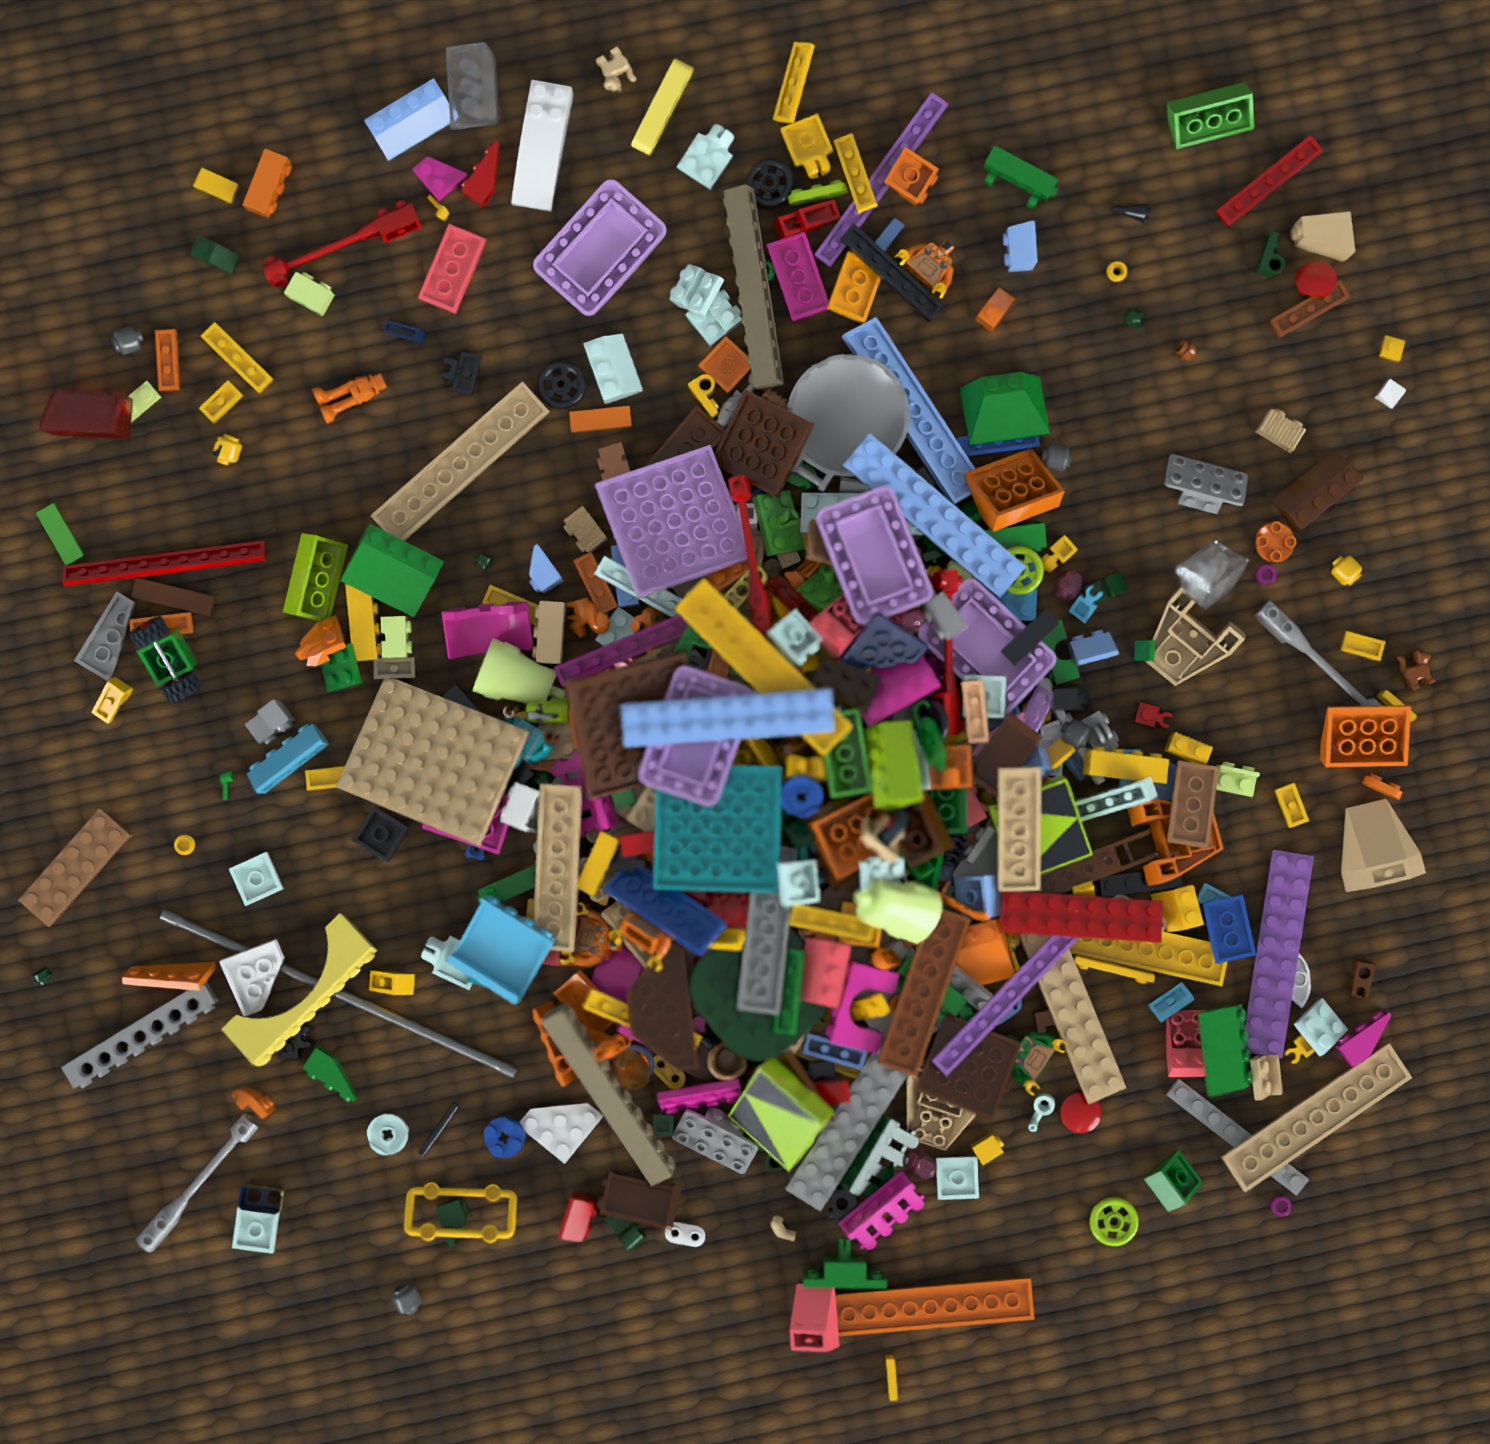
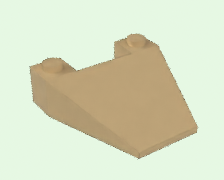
[1146,582,1246,686]

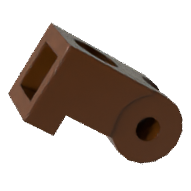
[1348,958,1376,999]
[1032,1009,1055,1034]

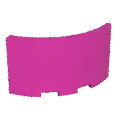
[442,602,534,659]
[591,936,645,1003]

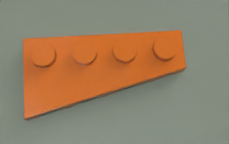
[122,962,216,990]

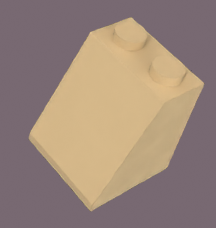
[1290,211,1355,261]

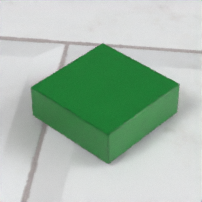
[1134,640,1155,661]

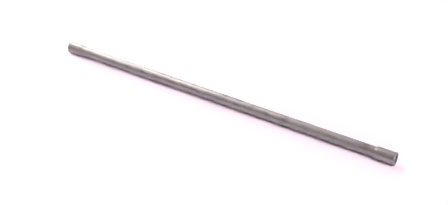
[160,909,518,1078]

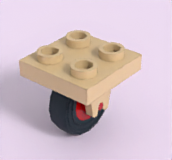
[861,809,909,864]

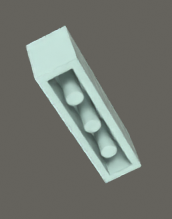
[1075,777,1158,822]

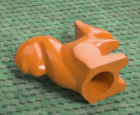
[566,597,610,638]

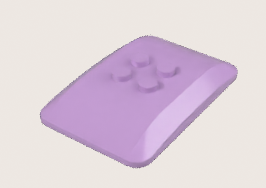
[533,180,666,316]
[816,486,933,625]
[918,579,1056,714]
[639,666,754,806]

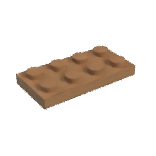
[1167,761,1219,848]

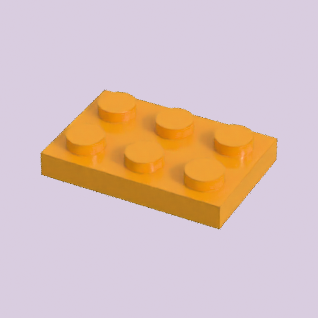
[826,251,881,324]

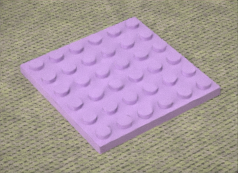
[595,445,748,598]

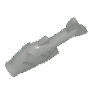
[716,373,759,429]

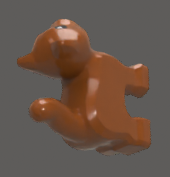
[1397,650,1436,691]

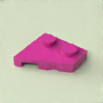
[412,156,468,202]

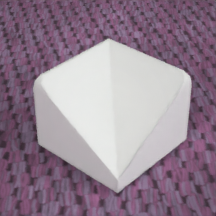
[1375,379,1406,409]

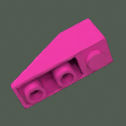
[1335,1010,1391,1067]

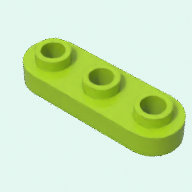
[788,180,848,206]

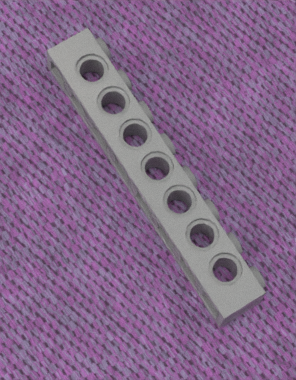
[61,981,219,1089]

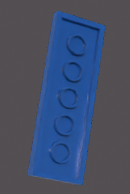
[604,867,727,956]

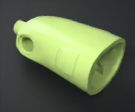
[472,638,566,703]
[855,879,942,943]

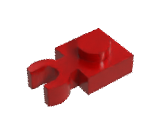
[1134,702,1172,728]

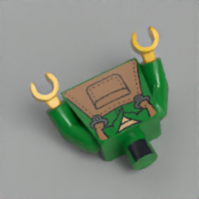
[1007,1032,1068,1095]

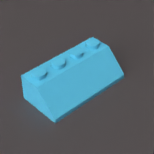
[247,724,330,793]

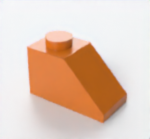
[975,287,1015,332]

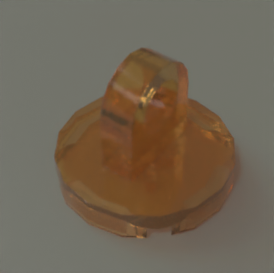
[613,1049,650,1090]

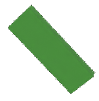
[36,503,85,565]

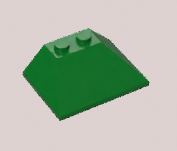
[960,372,1050,446]

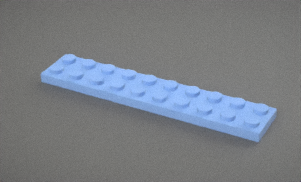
[842,317,975,505]
[843,434,1026,598]
[621,689,834,747]

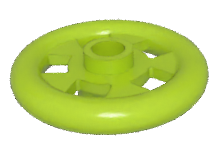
[1006,546,1044,595]
[1090,1197,1139,1246]

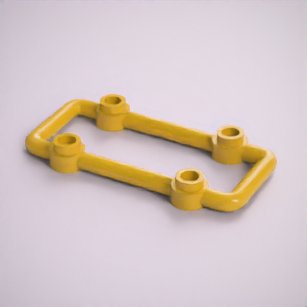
[404,1182,517,1243]

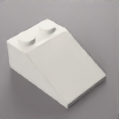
[501,783,540,834]

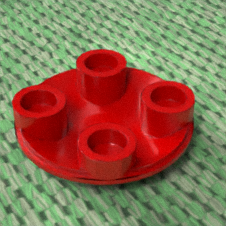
[1295,261,1337,297]
[1060,1092,1101,1133]

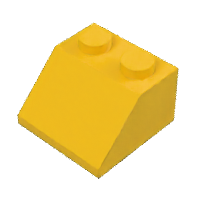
[1150,884,1204,933]

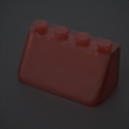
[39,389,133,439]

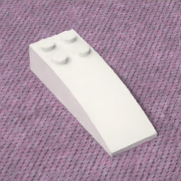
[511,80,573,211]

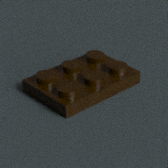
[811,654,881,713]

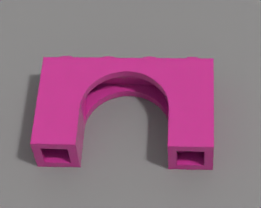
[825,959,900,1054]

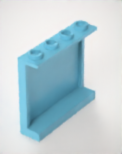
[446,895,556,1004]

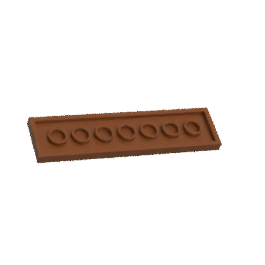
[877,909,971,1077]

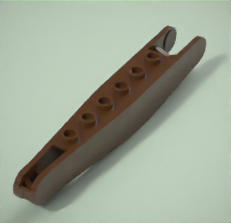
[969,828,1160,922]

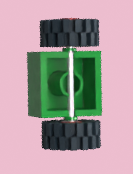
[129,616,202,703]

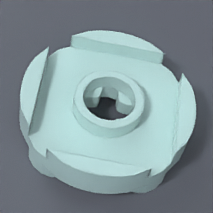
[367,1113,409,1155]

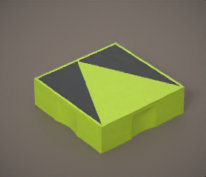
[985,774,1093,874]
[728,1057,835,1171]

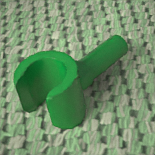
[220,771,234,800]

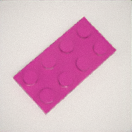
[767,232,829,322]
[657,1079,742,1114]

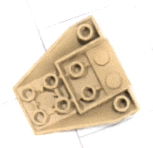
[1341,799,1426,892]
[907,1058,976,1151]

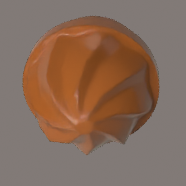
[1175,340,1196,361]

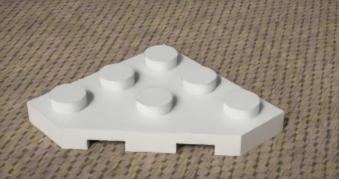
[219,939,284,1017]
[520,1102,604,1164]

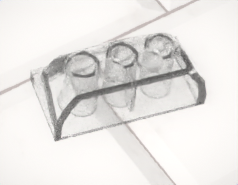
[446,42,499,130]
[1175,540,1249,609]

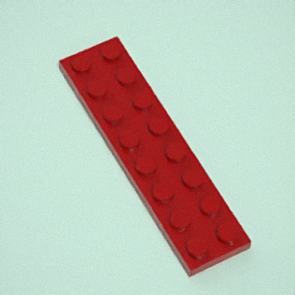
[999,891,1162,943]

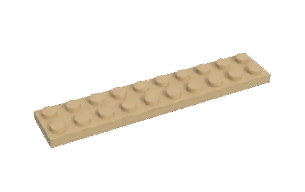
[370,381,550,541]
[1018,934,1126,1104]
[1221,1043,1412,1192]

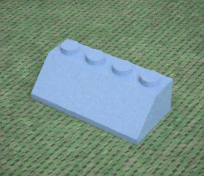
[364,78,457,160]

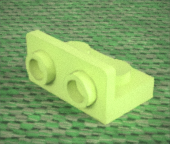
[1216,762,1260,797]

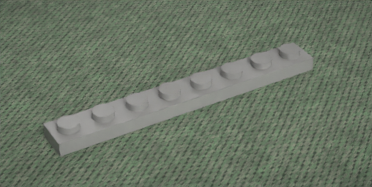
[1166,1079,1309,1196]

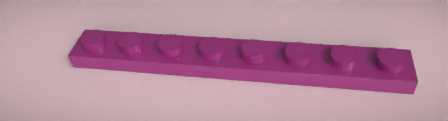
[554,614,689,686]

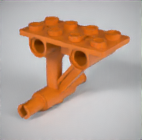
[533,1000,634,1087]

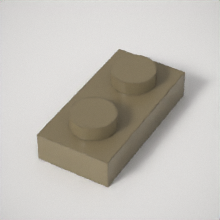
[373,657,415,679]

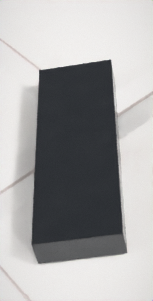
[1000,609,1060,666]

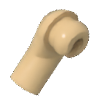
[771,1216,796,1241]

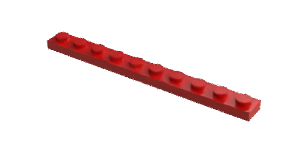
[62,540,266,587]

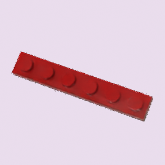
[1215,135,1323,227]

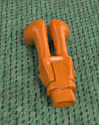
[312,373,387,424]

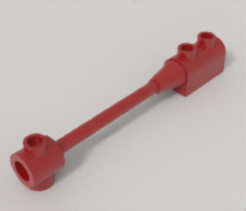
[262,200,422,288]
[728,475,775,639]
[931,569,964,735]

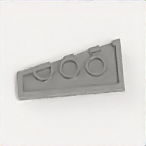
[74,591,136,681]

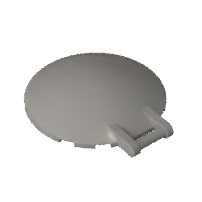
[787,354,910,492]

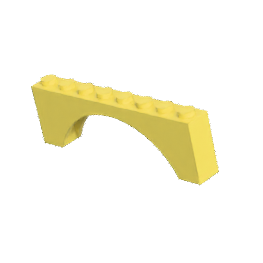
[222,913,378,1067]

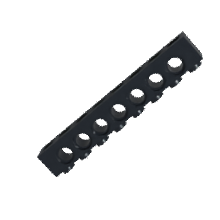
[805,1059,857,1226]

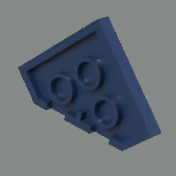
[841,611,928,670]

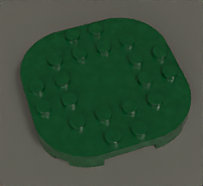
[689,927,828,1060]

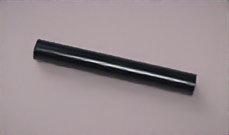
[418,1102,460,1157]

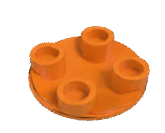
[1255,521,1296,562]

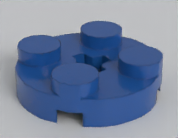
[781,774,822,817]
[484,1116,526,1158]

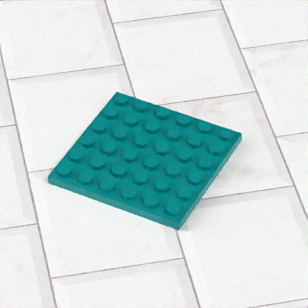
[653,766,782,893]

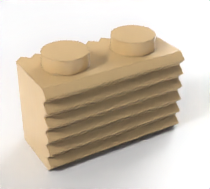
[1255,409,1306,453]
[563,506,608,553]

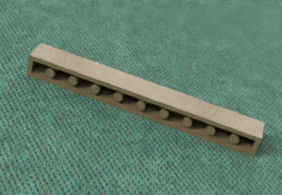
[723,184,784,390]
[541,1002,675,1186]

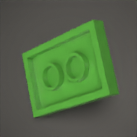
[752,490,805,557]
[793,564,844,613]

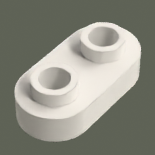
[665,1221,705,1247]

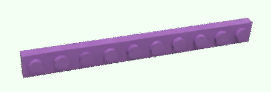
[814,92,948,268]
[931,936,1079,1075]

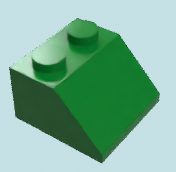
[1144,1150,1203,1212]

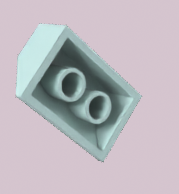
[583,334,643,404]

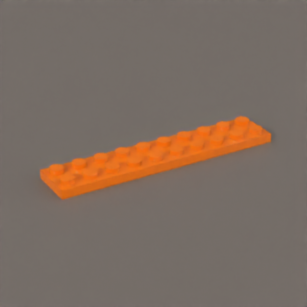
[835,1277,1034,1336]

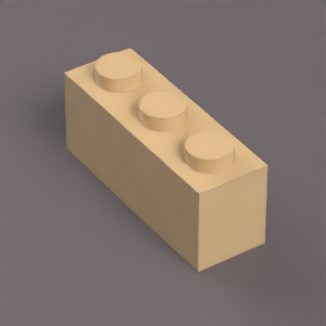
[533,601,566,665]

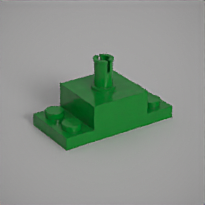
[803,1237,887,1289]

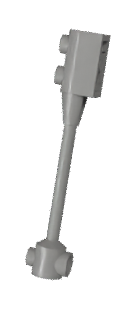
[923,591,968,641]
[1253,600,1382,706]
[136,1113,260,1252]

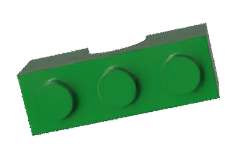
[1042,619,1080,686]

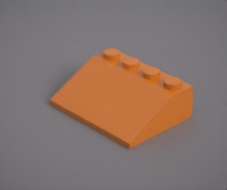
[964,448,1065,532]
[1320,705,1411,767]
[806,790,900,880]
[956,917,1016,985]

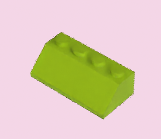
[283,533,348,621]
[864,721,923,812]

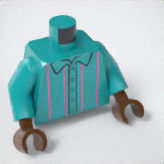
[503,704,560,769]

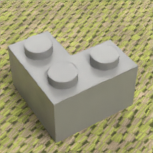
[245,699,295,745]

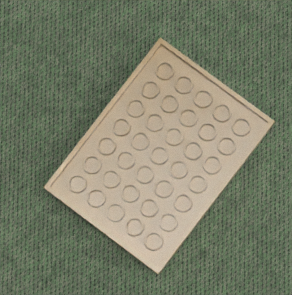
[336,678,529,846]

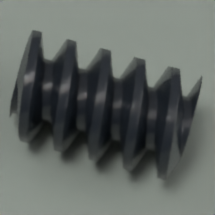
[942,831,969,868]

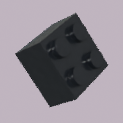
[352,806,411,862]

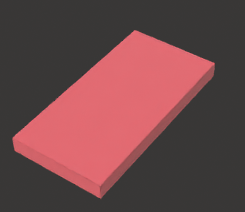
[418,224,487,314]

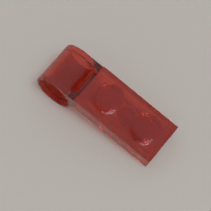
[764,575,818,624]

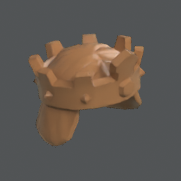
[707,1041,747,1081]

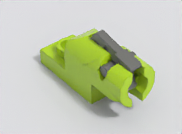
[526,697,570,723]

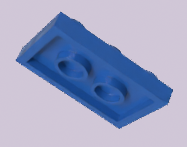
[1201,895,1256,964]

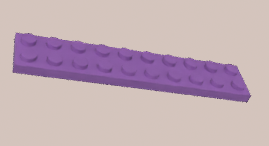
[1245,850,1314,1058]

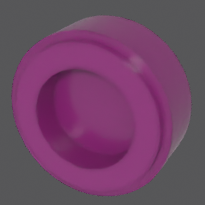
[1255,564,1277,585]
[1270,1195,1292,1217]

